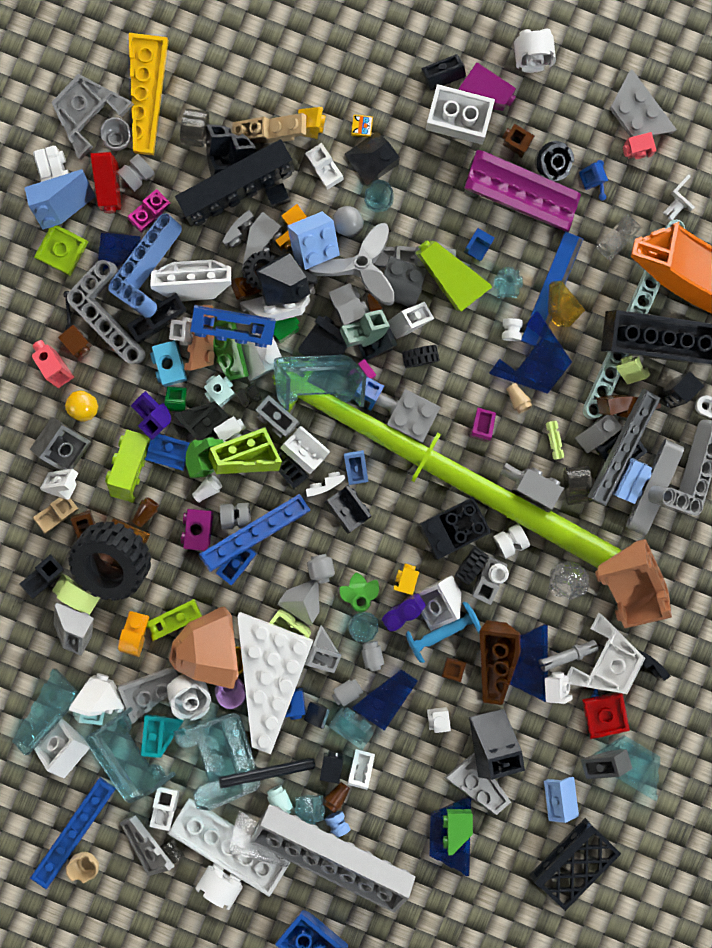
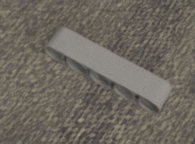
[626,439,684,536]

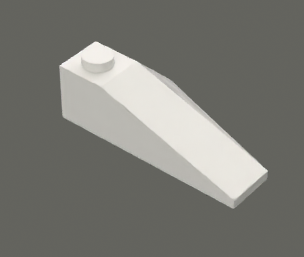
[69,673,125,716]

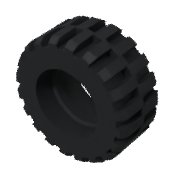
[68,521,151,601]

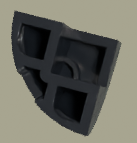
[206,124,256,176]

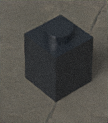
[320,751,344,784]

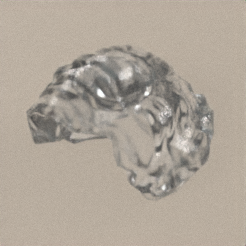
[549,561,590,600]

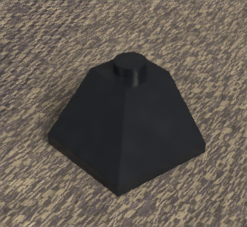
[345,132,400,186]
[256,253,311,306]

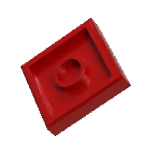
[582,692,630,739]

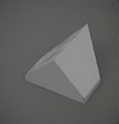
[277,580,320,626]
[305,625,342,673]

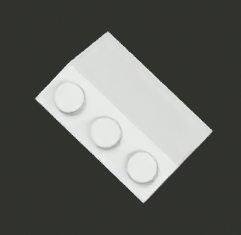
[426,84,495,145]

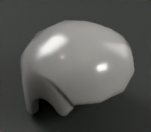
[100,117,131,151]
[332,206,364,238]

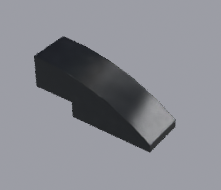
[127,293,187,344]

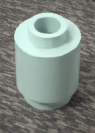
[267,785,293,814]

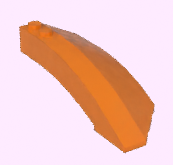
[631,221,712,314]

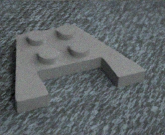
[51,74,134,160]

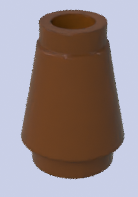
[132,497,159,527]
[323,782,350,813]

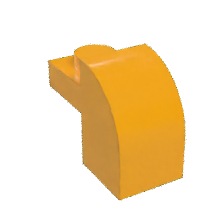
[275,204,307,251]
[118,611,150,657]

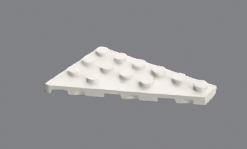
[238,612,314,754]

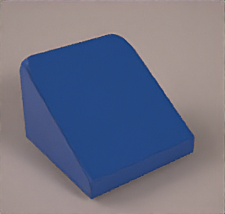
[578,163,608,190]

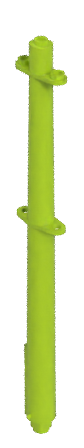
[272,363,621,568]

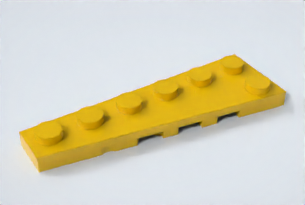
[129,33,169,156]

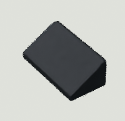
[421,54,466,90]

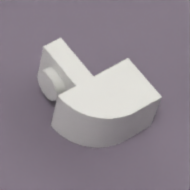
[149,786,179,831]

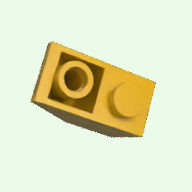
[298,107,326,139]

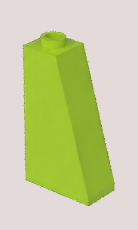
[416,240,492,312]

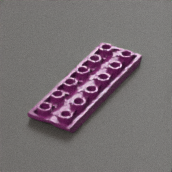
[464,150,581,232]

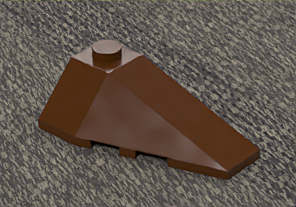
[480,620,521,705]

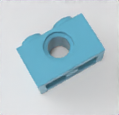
[150,340,188,387]

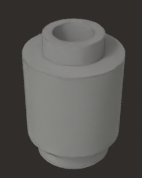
[361,641,384,672]
[332,679,363,707]

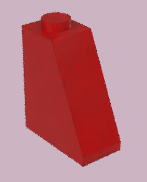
[90,152,121,214]

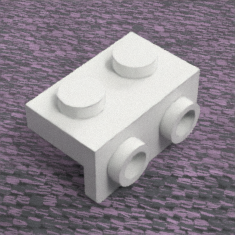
[280,426,330,474]

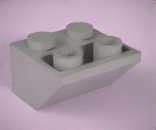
[54,603,94,656]

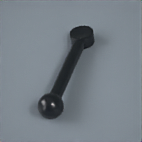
[63,291,72,330]

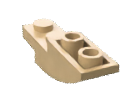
[232,113,306,143]

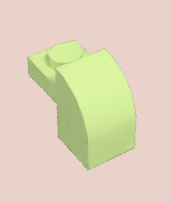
[52,574,100,615]

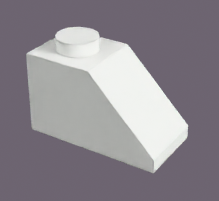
[388,302,434,339]

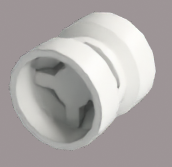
[502,318,523,341]

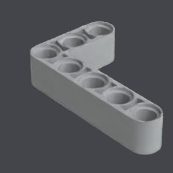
[67,260,146,364]
[648,419,712,516]

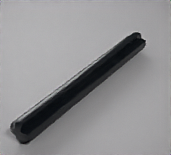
[218,758,316,788]

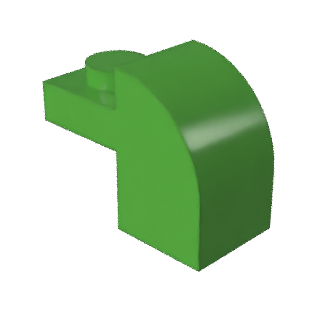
[186,437,223,478]

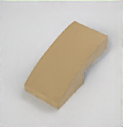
[33,497,78,534]

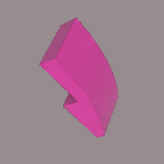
[128,189,170,233]

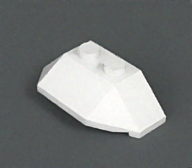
[150,260,231,301]

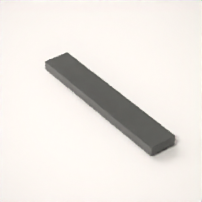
[588,389,661,506]

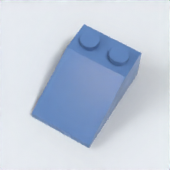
[25,169,96,229]

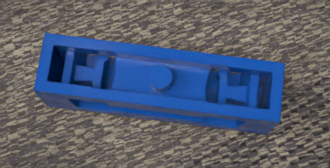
[190,305,276,348]

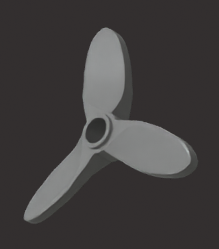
[308,223,394,305]

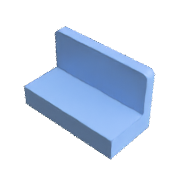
[544,777,579,823]

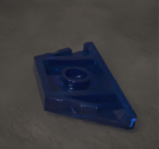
[510,624,548,702]
[429,796,471,876]

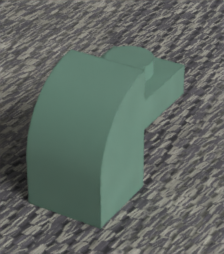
[340,309,390,347]

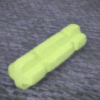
[546,421,564,460]

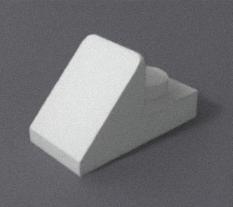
[40,469,78,500]

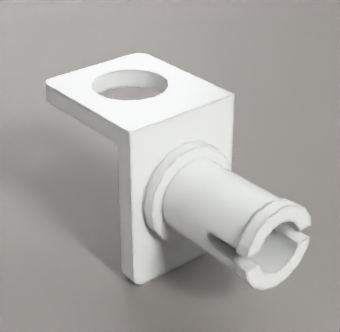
[663,174,695,220]

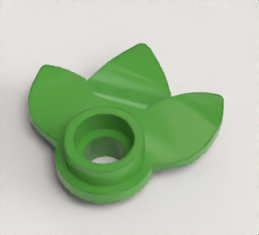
[340,572,379,612]

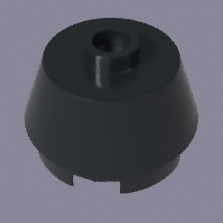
[535,141,574,182]

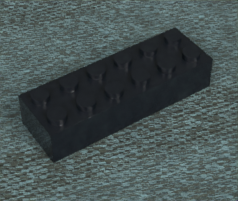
[175,139,294,227]
[601,310,712,366]

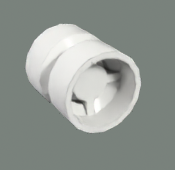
[493,523,530,559]

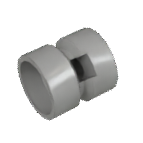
[117,154,155,192]
[220,503,251,530]

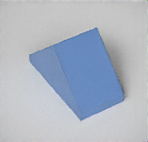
[344,450,368,485]

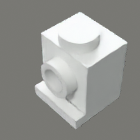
[214,416,246,443]
[545,672,573,704]
[427,707,451,733]

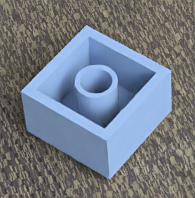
[287,212,340,270]

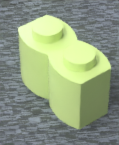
[269,608,311,638]

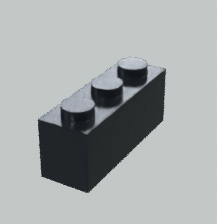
[658,372,704,409]

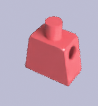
[32,340,74,388]

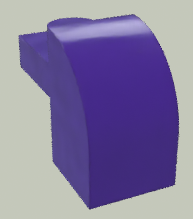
[131,391,171,440]

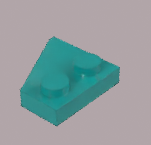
[141,715,184,758]

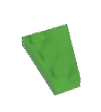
[213,321,249,380]

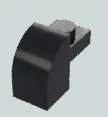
[19,554,64,600]

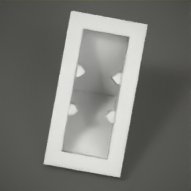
[348,749,375,790]

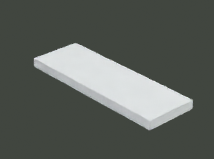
[167,798,290,897]

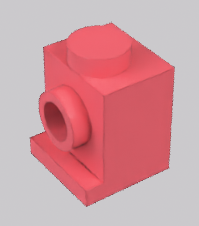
[623,132,657,159]

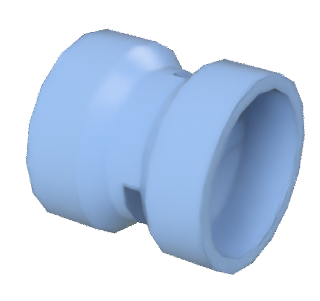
[324,810,351,838]

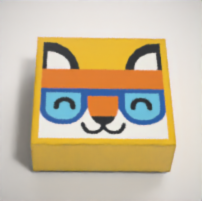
[351,115,373,138]

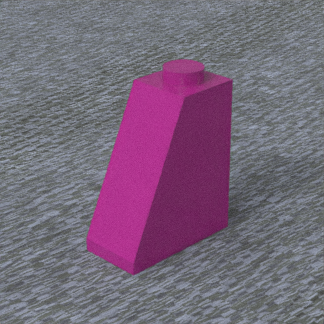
[458,62,516,111]

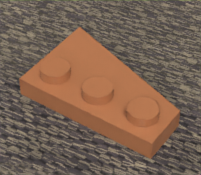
[184,305,215,371]

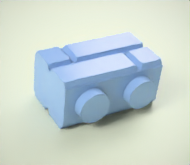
[612,458,652,504]

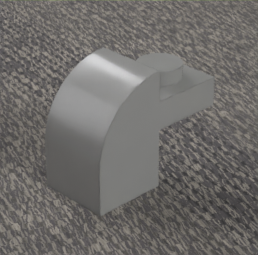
[472,556,508,605]

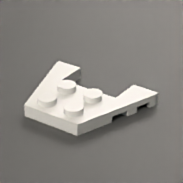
[567,613,645,694]

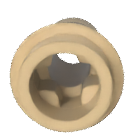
[506,383,533,414]

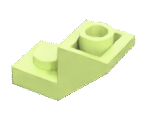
[616,355,650,384]

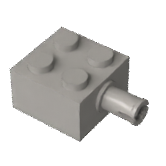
[375,389,441,444]
[500,463,564,510]

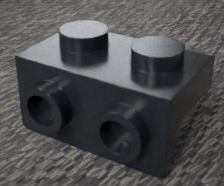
[324,485,372,534]

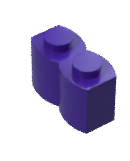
[382,593,426,632]

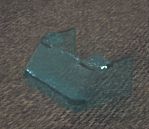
[273,355,367,410]
[86,707,176,803]

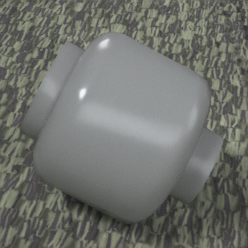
[307,554,335,584]

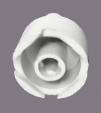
[514,29,556,73]
[167,674,211,721]
[195,863,243,910]

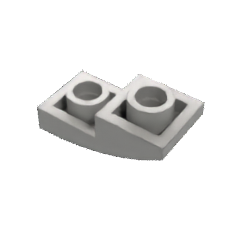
[223,210,255,248]

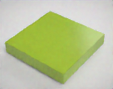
[34,225,88,276]

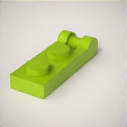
[146,599,203,641]

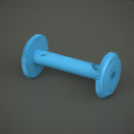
[406,602,481,663]

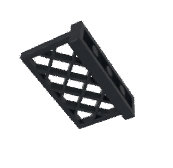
[529,818,621,911]

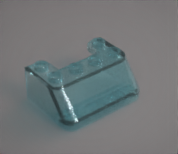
[173,713,260,811]

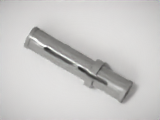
[539,640,599,672]

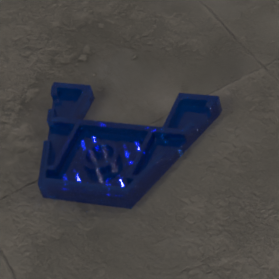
[489,311,572,394]

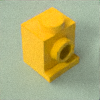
[393,563,419,595]

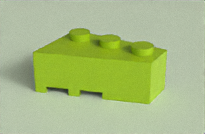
[208,427,282,474]

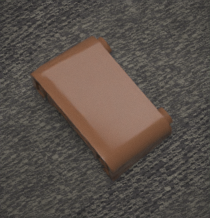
[595,539,672,628]

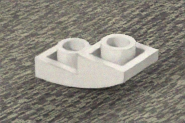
[306,472,345,497]

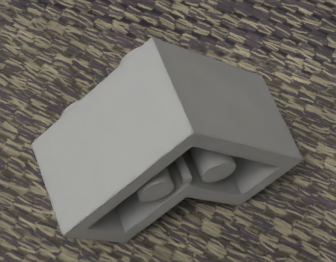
[329,283,369,326]

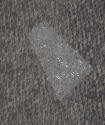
[229,811,289,867]

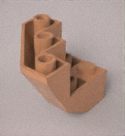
[169,607,239,689]

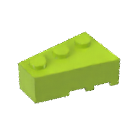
[105,429,150,503]

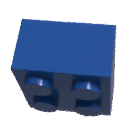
[275,910,348,948]

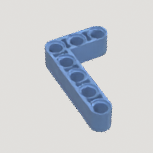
[108,213,182,318]

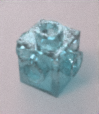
[494,267,523,298]
[295,795,325,825]

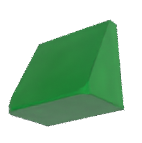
[164,386,187,412]

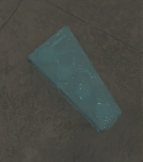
[12,668,79,755]

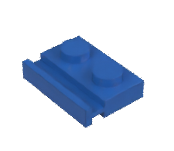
[145,434,190,471]

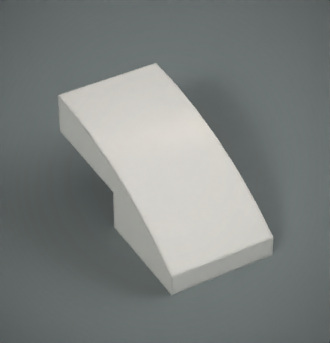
[305,143,344,190]

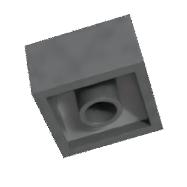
[30,417,92,470]

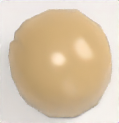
[66,852,99,883]

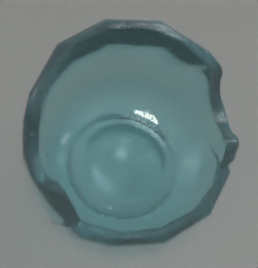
[365,180,394,213]
[348,612,379,643]

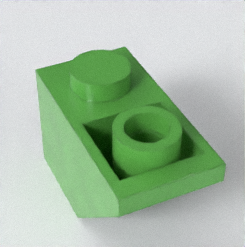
[443,809,473,855]

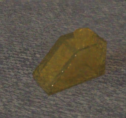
[548,281,585,327]

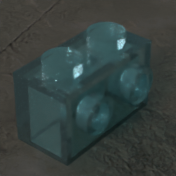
[329,707,374,750]

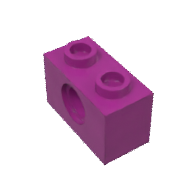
[181,509,214,551]

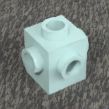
[204,375,236,407]

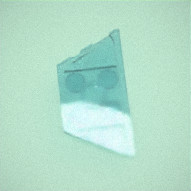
[593,735,660,801]

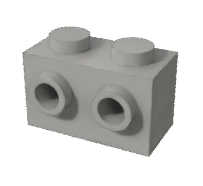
[256,395,300,438]

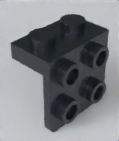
[298,315,348,372]

